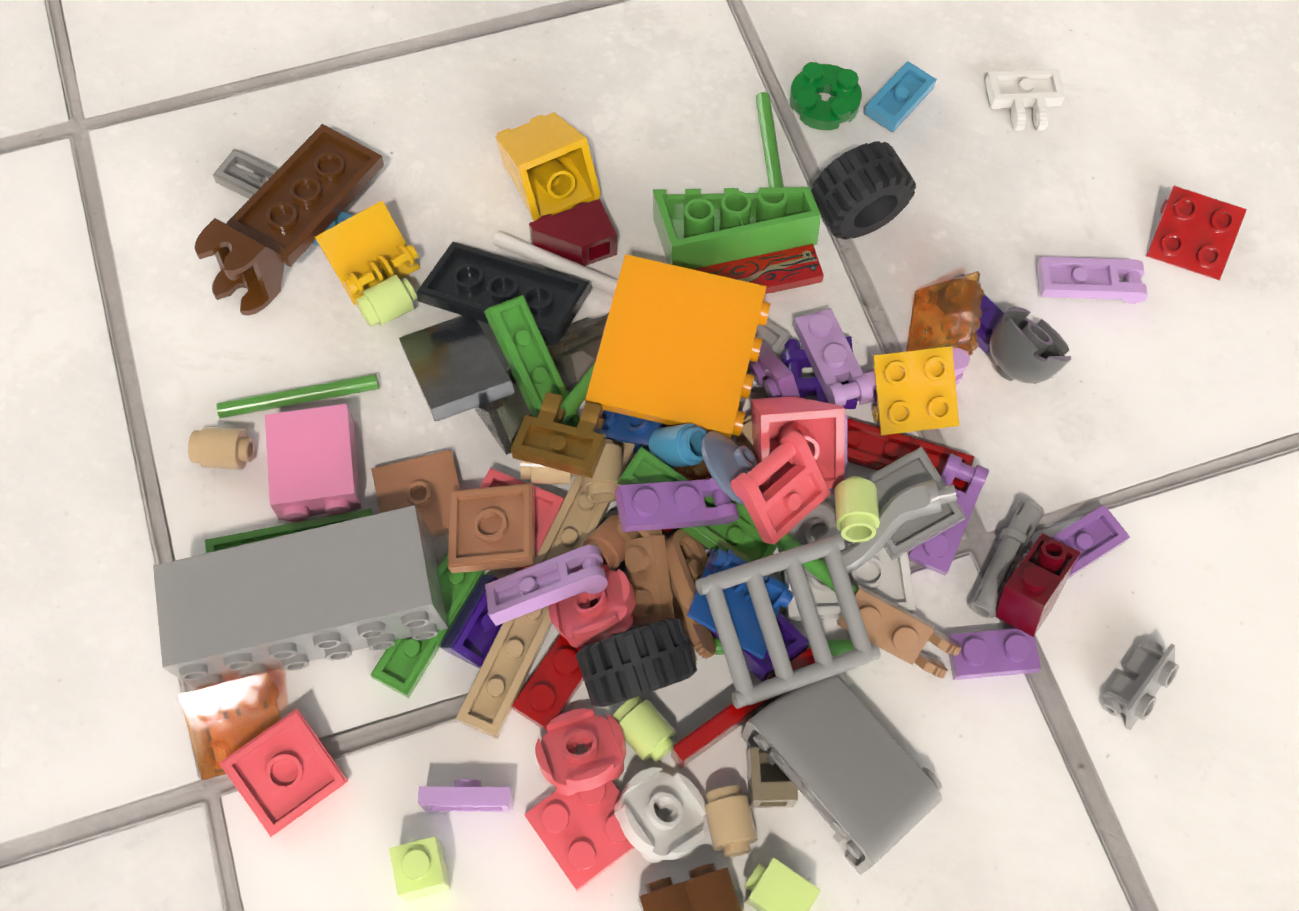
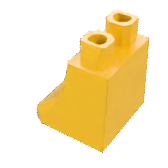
[495,112,601,221]

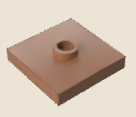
[371,450,461,537]
[448,483,535,573]

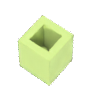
[389,836,451,901]
[744,858,821,911]

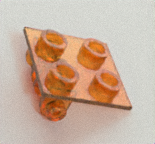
[906,271,984,356]
[179,671,281,781]

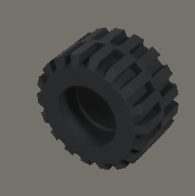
[811,141,916,240]
[575,618,697,707]

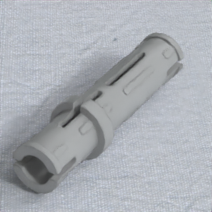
[969,500,1045,618]

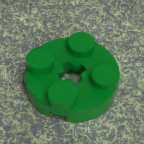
[789,62,862,130]

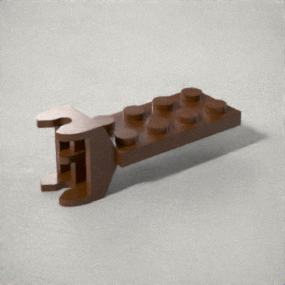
[194,124,384,315]

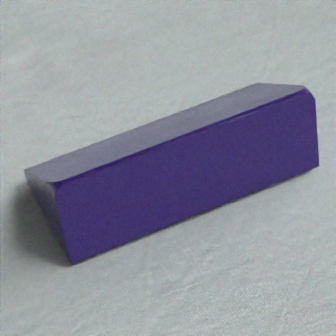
[440,575,503,669]

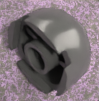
[989,306,1071,384]

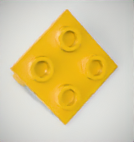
[315,200,420,305]
[872,346,959,435]

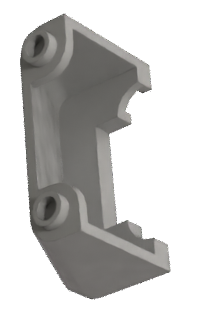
[741,673,942,875]

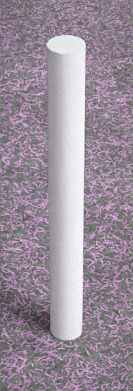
[493,231,618,295]

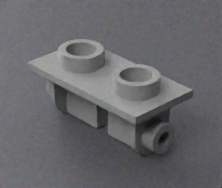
[1102,640,1179,730]

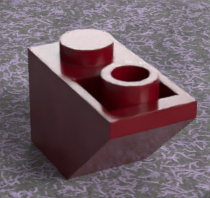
[529,199,617,266]
[995,533,1081,637]

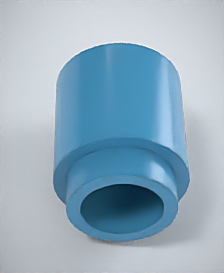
[649,423,707,468]

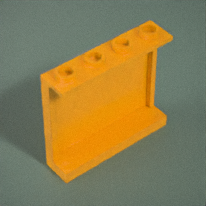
[585,254,771,439]

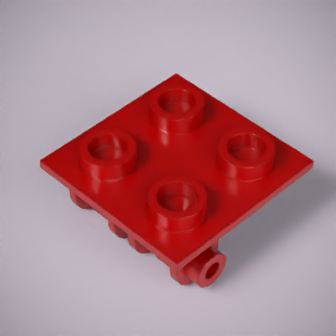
[1146,186,1247,281]

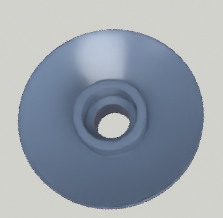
[701,431,761,506]

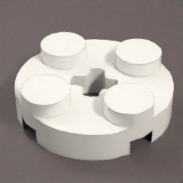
[614,767,706,863]

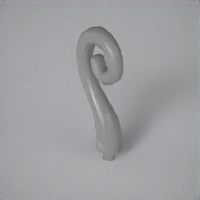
[777,480,957,578]

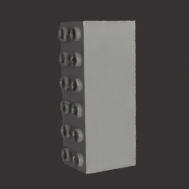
[153,505,448,691]

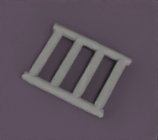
[695,535,881,709]

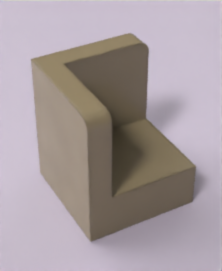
[746,746,798,808]

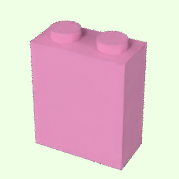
[265,404,362,522]

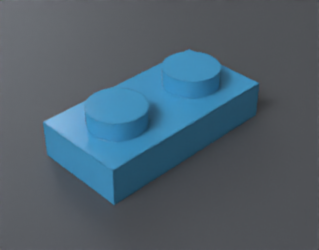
[864,61,937,133]

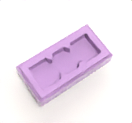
[418,779,514,812]

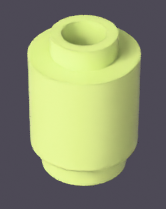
[355,275,417,327]
[834,476,880,542]
[612,696,676,762]

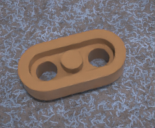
[665,529,708,609]

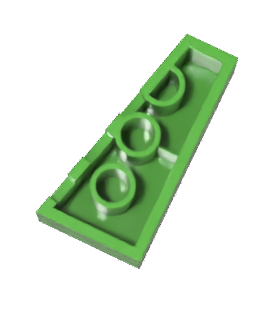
[653,187,821,269]

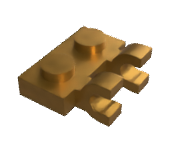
[510,392,606,478]

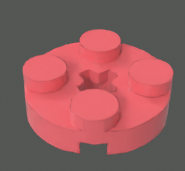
[548,565,636,648]
[535,708,626,796]

